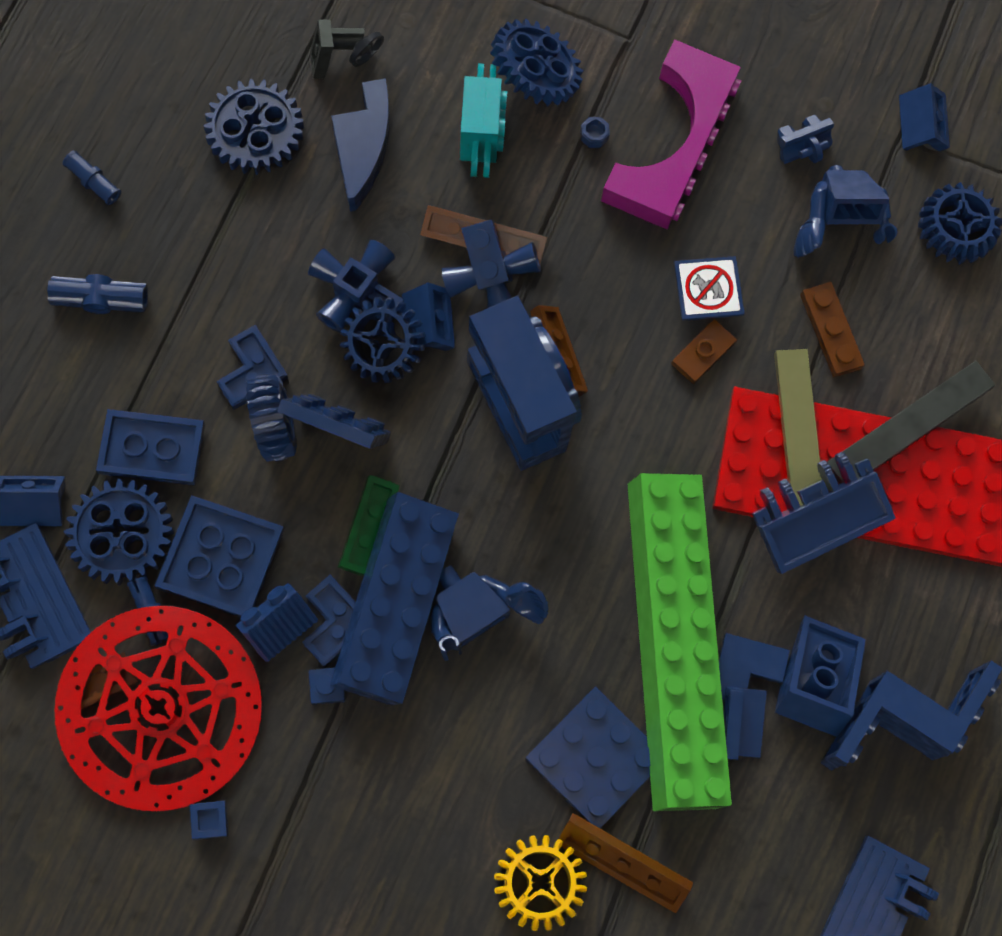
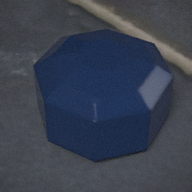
[580,117,610,148]

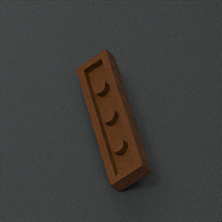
[420,205,548,265]
[558,813,693,913]

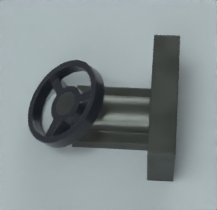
[310,20,384,79]

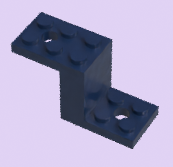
[820,661,1002,771]

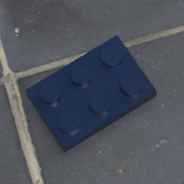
[96,409,205,485]

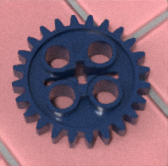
[490,19,583,106]
[204,79,304,175]
[64,479,174,586]

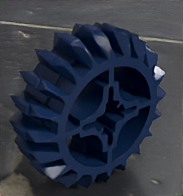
[917,182,1002,265]
[340,297,426,383]
[246,374,297,462]

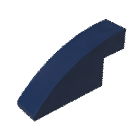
[331,78,389,211]

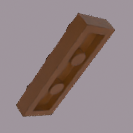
[800,282,865,378]
[530,305,588,397]

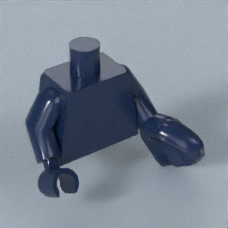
[794,165,898,258]
[431,565,548,661]

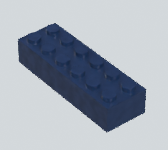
[330,492,459,706]

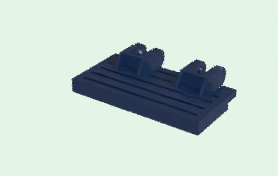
[752,452,896,574]
[0,523,91,670]
[820,836,939,936]

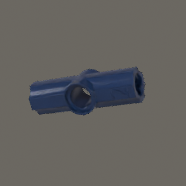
[47,274,148,314]

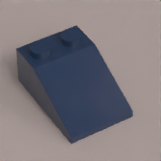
[775,616,866,737]

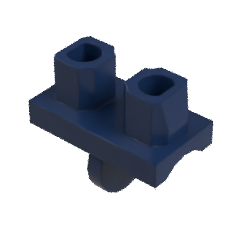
[777,114,834,164]

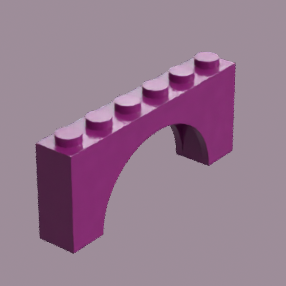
[601,39,742,230]

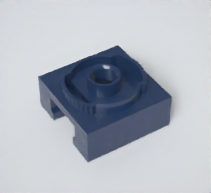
[467,296,582,471]

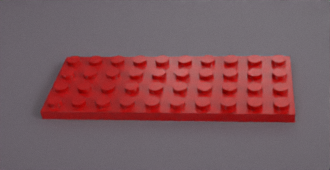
[712,386,1002,567]

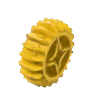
[494,835,587,931]

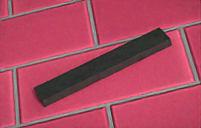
[827,361,996,484]

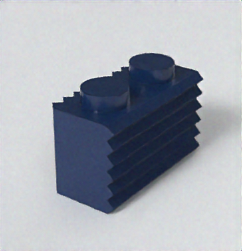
[236,583,318,662]

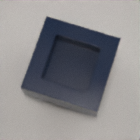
[308,668,346,705]
[190,801,228,840]

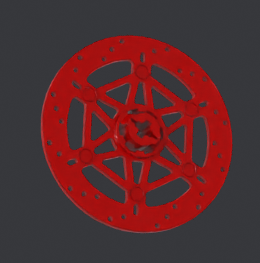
[54,606,262,811]

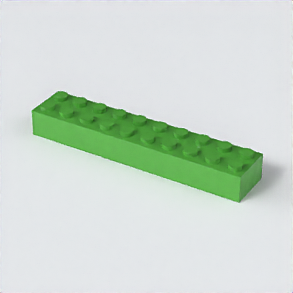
[628,473,732,811]

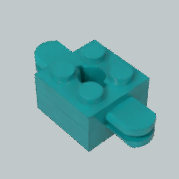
[460,63,507,178]

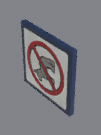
[674,256,745,321]

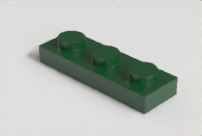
[337,475,400,577]

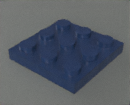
[277,394,391,449]
[155,495,285,617]
[525,686,651,828]

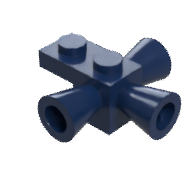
[442,219,541,308]
[308,240,404,333]

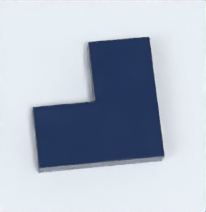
[216,325,289,410]
[302,574,356,668]
[719,633,790,702]

